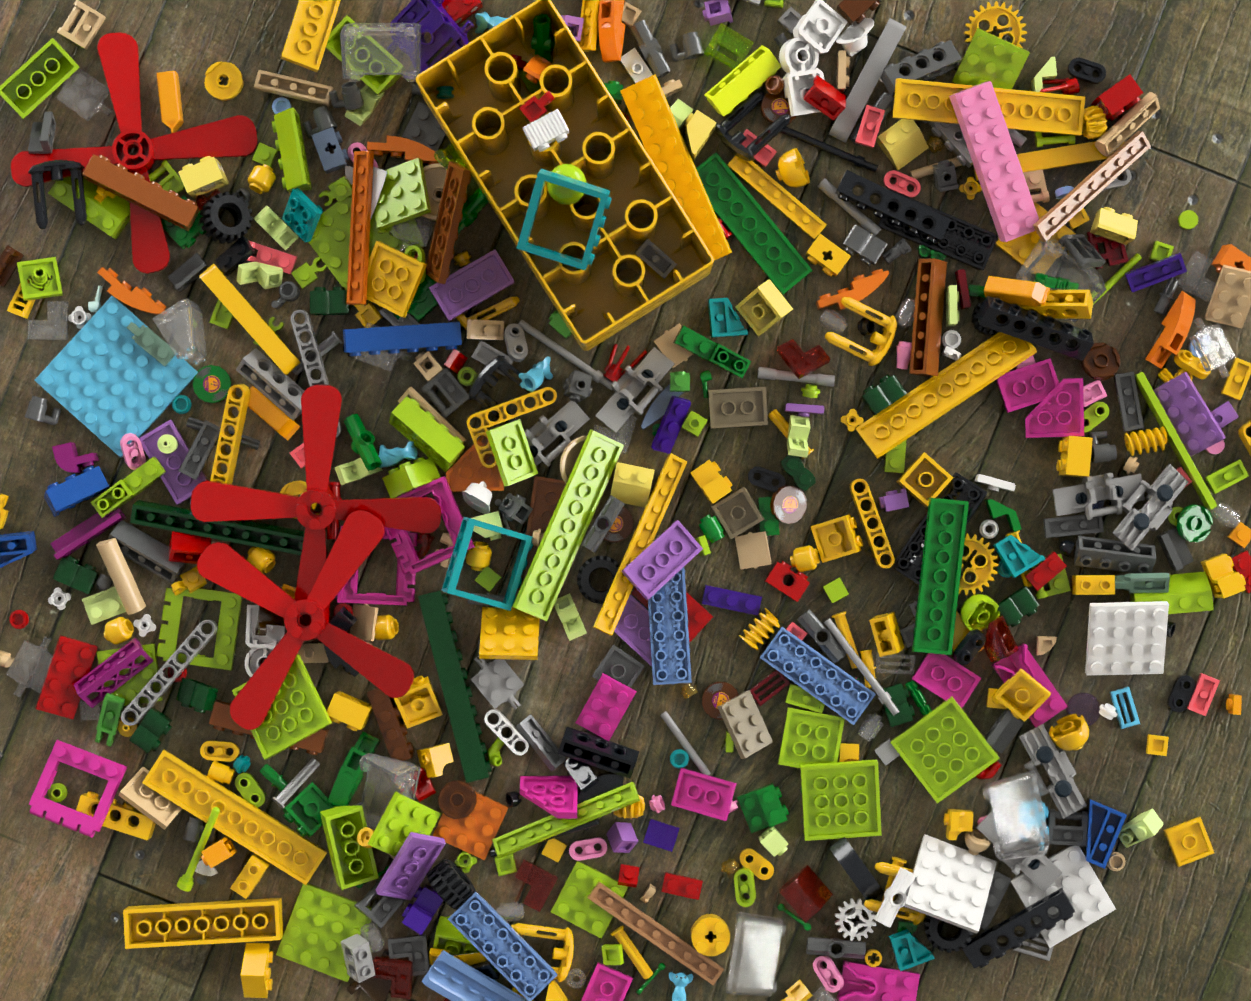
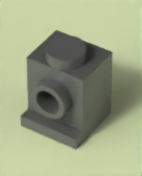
[932,160,959,192]

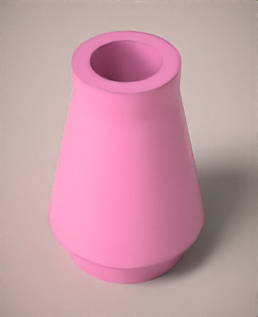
[896,341,912,370]

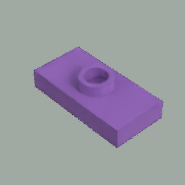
[1211,401,1239,428]
[784,403,824,417]

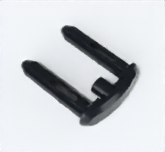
[715,90,791,161]
[28,160,87,229]
[468,356,545,424]

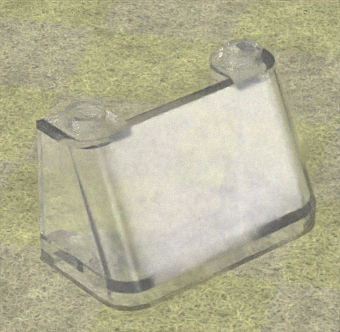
[340,23,421,82]
[1016,236,1106,323]
[152,299,207,365]
[353,753,420,830]
[983,771,1049,861]
[725,912,786,997]

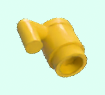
[207,761,235,784]

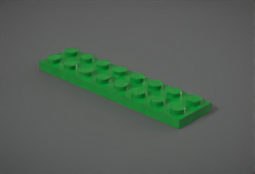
[696,152,813,295]
[912,497,969,655]

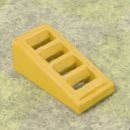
[7,279,40,319]

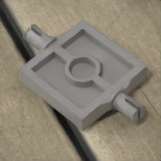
[471,656,524,710]

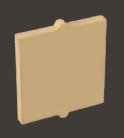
[654,323,693,368]
[735,531,772,569]
[350,604,378,641]

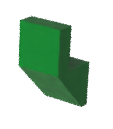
[985,499,1022,532]

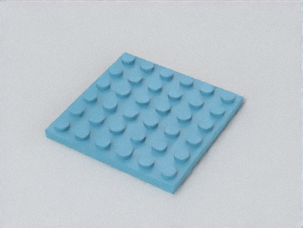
[35,296,198,458]

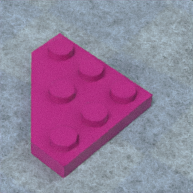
[1025,378,1084,438]
[520,776,578,819]

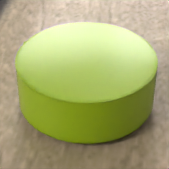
[1178,210,1198,230]

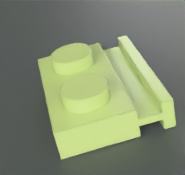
[945,285,960,326]
[82,586,126,625]

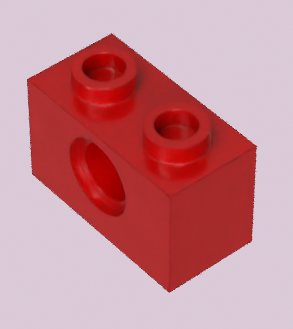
[764,561,810,602]

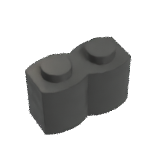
[842,224,887,266]

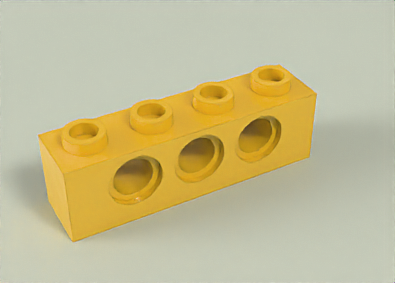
[1018,290,1093,319]
[76,791,156,840]

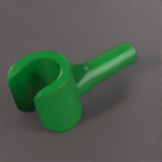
[700,370,712,398]

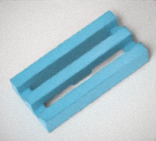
[1110,686,1140,729]

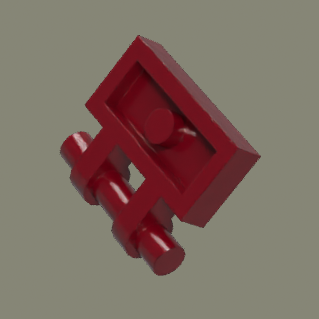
[1087,232,1128,270]

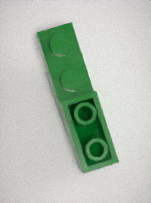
[673,326,751,378]
[328,731,380,806]

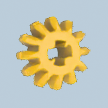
[1082,106,1107,139]
[613,795,645,819]

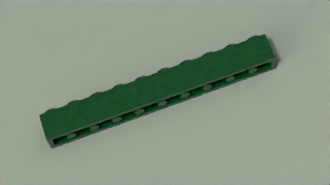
[130,500,327,555]
[418,590,492,783]

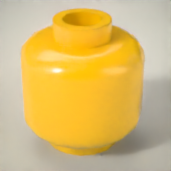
[247,164,276,194]
[466,541,492,571]
[790,545,820,572]
[247,546,276,573]
[374,615,399,640]
[104,617,134,645]

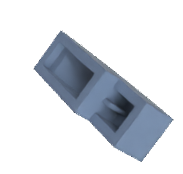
[641,384,685,430]

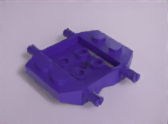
[387,0,474,83]

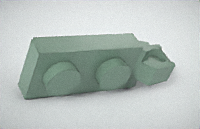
[127,322,178,367]
[1115,573,1170,593]

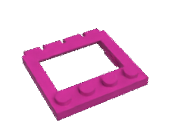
[384,476,475,575]
[337,526,418,606]
[29,740,127,838]

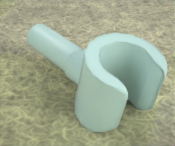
[88,286,103,312]

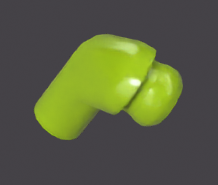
[488,737,505,767]

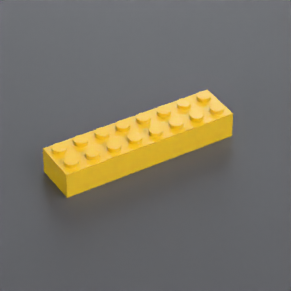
[123,898,284,949]

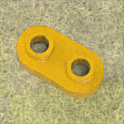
[1174,350,1211,379]
[200,740,240,762]
[739,848,774,880]

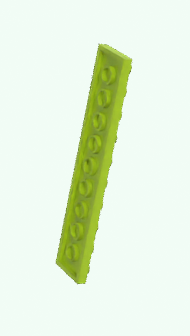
[512,430,624,621]

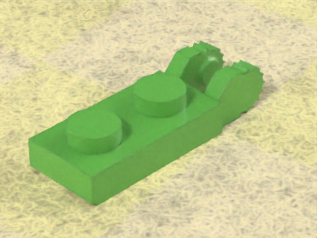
[95,693,125,747]

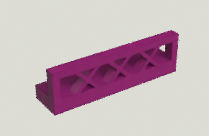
[50,507,126,560]
[74,638,153,708]

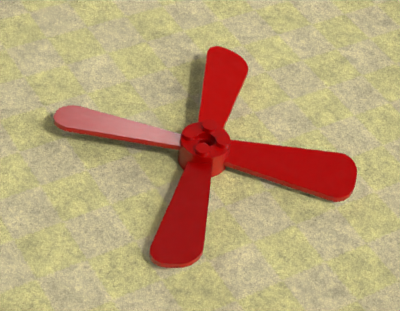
[11,33,258,274]
[191,384,441,625]
[197,510,414,730]

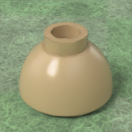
[965,830,991,855]

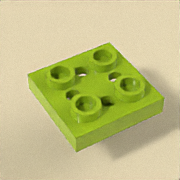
[17,257,63,301]

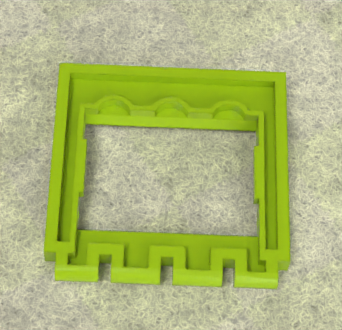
[156,588,243,670]

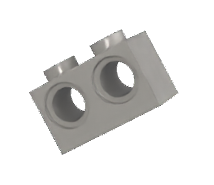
[341,934,375,983]

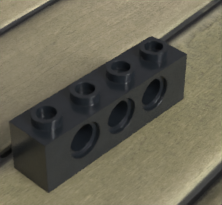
[557,727,640,779]

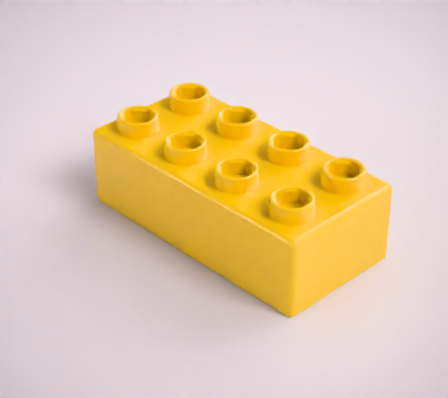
[416,0,714,351]

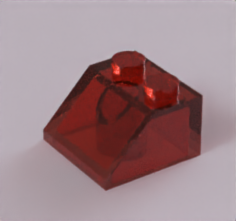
[779,865,833,923]

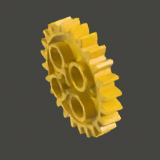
[964,1,1027,49]
[958,533,999,596]

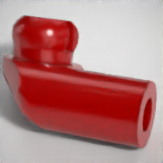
[975,761,1002,779]

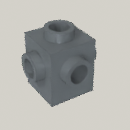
[563,370,593,402]
[498,493,533,525]

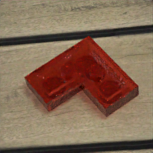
[777,339,830,379]
[515,859,558,912]
[373,957,413,1000]

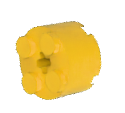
[691,914,730,956]

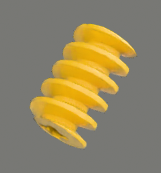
[1124,426,1168,456]
[739,608,780,650]

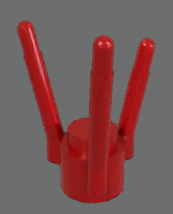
[1040,78,1080,95]
[604,344,647,382]

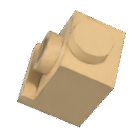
[413,351,444,381]

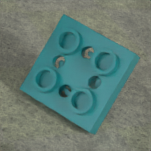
[281,188,323,243]

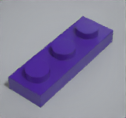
[1125,253,1187,292]
[651,395,691,454]
[702,585,762,616]

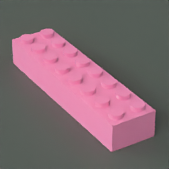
[949,81,1039,242]

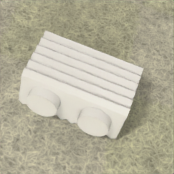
[522,109,570,152]

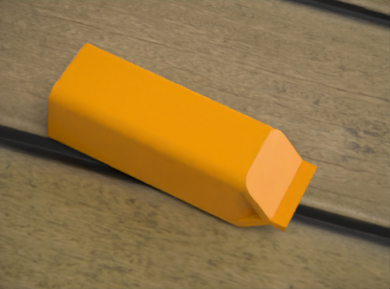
[157,71,184,133]
[984,276,1050,307]
[248,386,301,441]

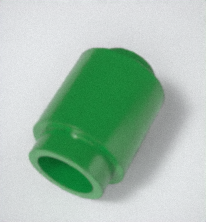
[699,514,724,544]

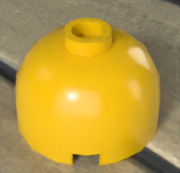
[776,148,810,188]
[1049,714,1089,751]

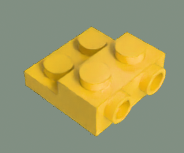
[810,514,863,563]
[995,668,1051,722]
[394,676,443,729]

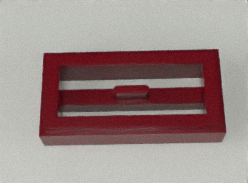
[955,269,971,310]
[750,670,790,706]

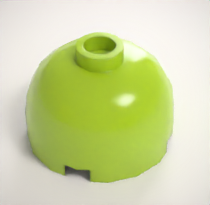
[547,164,587,205]
[960,594,1000,632]

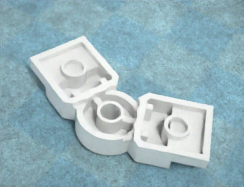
[779,0,847,117]
[245,604,286,677]

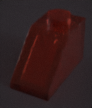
[984,615,1019,662]

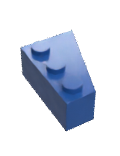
[44,466,109,517]
[0,531,37,568]
[1086,799,1127,869]

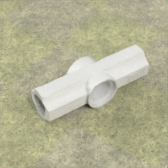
[874,867,917,927]

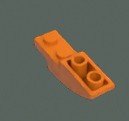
[598,0,626,63]
[523,54,554,84]
[367,135,445,165]
[97,267,169,316]
[816,269,889,311]
[1145,291,1196,369]

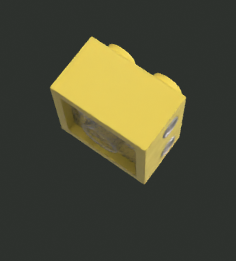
[178,156,229,199]

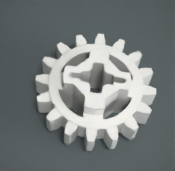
[834,898,876,941]

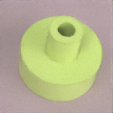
[157,434,178,454]

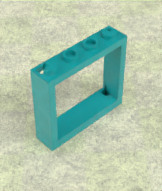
[516,168,612,270]
[441,516,533,611]

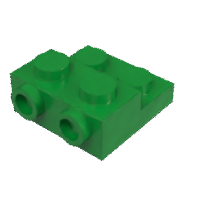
[161,195,207,249]
[282,782,336,838]
[737,783,789,834]

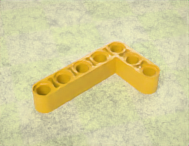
[467,387,557,468]

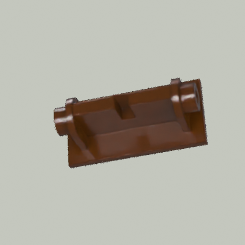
[0,245,24,287]

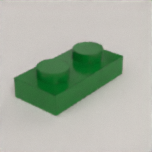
[758,497,780,536]

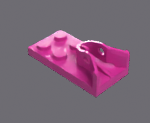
[991,643,1068,728]
[837,960,920,1001]

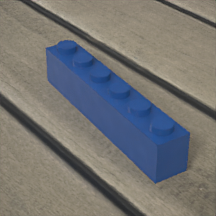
[343,322,462,356]

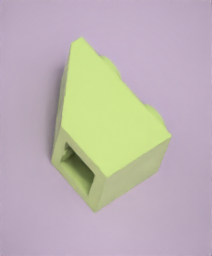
[1118,808,1163,848]

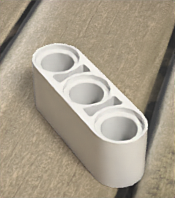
[484,709,529,755]

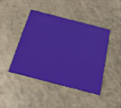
[643,819,680,852]

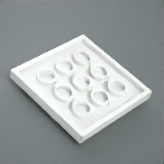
[1085,601,1169,676]
[904,835,997,934]
[1011,845,1116,948]

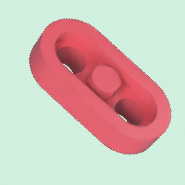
[883,170,921,198]

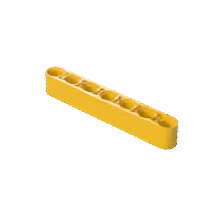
[199,263,301,375]
[210,384,250,485]

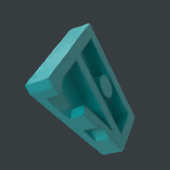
[708,298,748,338]
[993,535,1045,578]
[889,929,935,971]

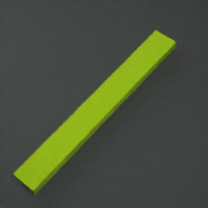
[1135,372,1217,510]
[492,782,640,858]

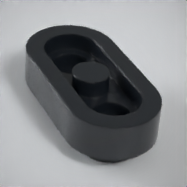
[1068,57,1106,84]
[748,467,785,492]
[953,629,986,665]
[1167,675,1196,712]

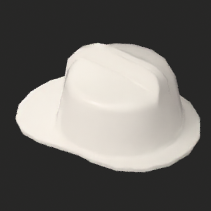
[836,18,874,56]
[462,481,492,514]

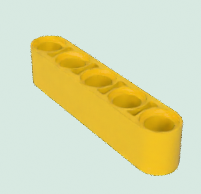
[849,479,895,568]

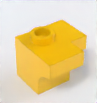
[416,743,454,778]
[944,809,973,840]

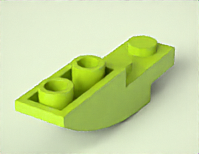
[91,457,166,518]

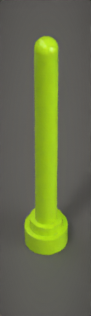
[177,807,220,892]

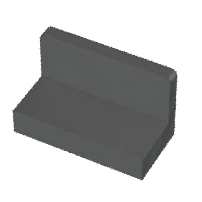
[28,112,56,154]
[168,253,209,292]
[1157,527,1193,571]
[985,709,1024,753]

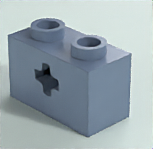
[311,127,350,174]

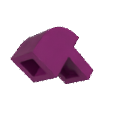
[52,442,99,473]

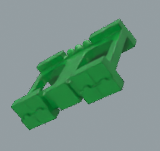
[1034,272,1079,290]

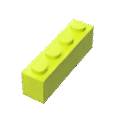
[704,45,781,117]

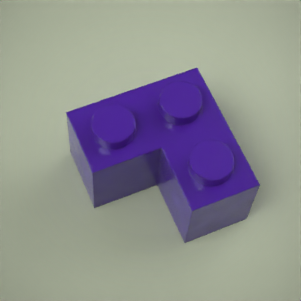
[402,884,443,935]

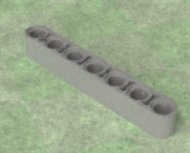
[829,18,906,143]
[291,310,342,437]
[121,620,218,726]

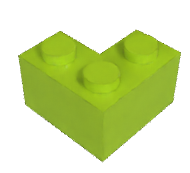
[382,457,440,498]

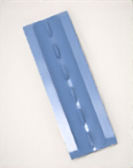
[648,567,692,685]
[760,627,876,725]
[448,892,558,1001]
[422,950,528,1001]

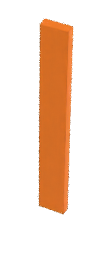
[346,151,374,305]

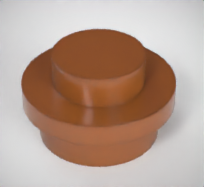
[765,75,784,95]

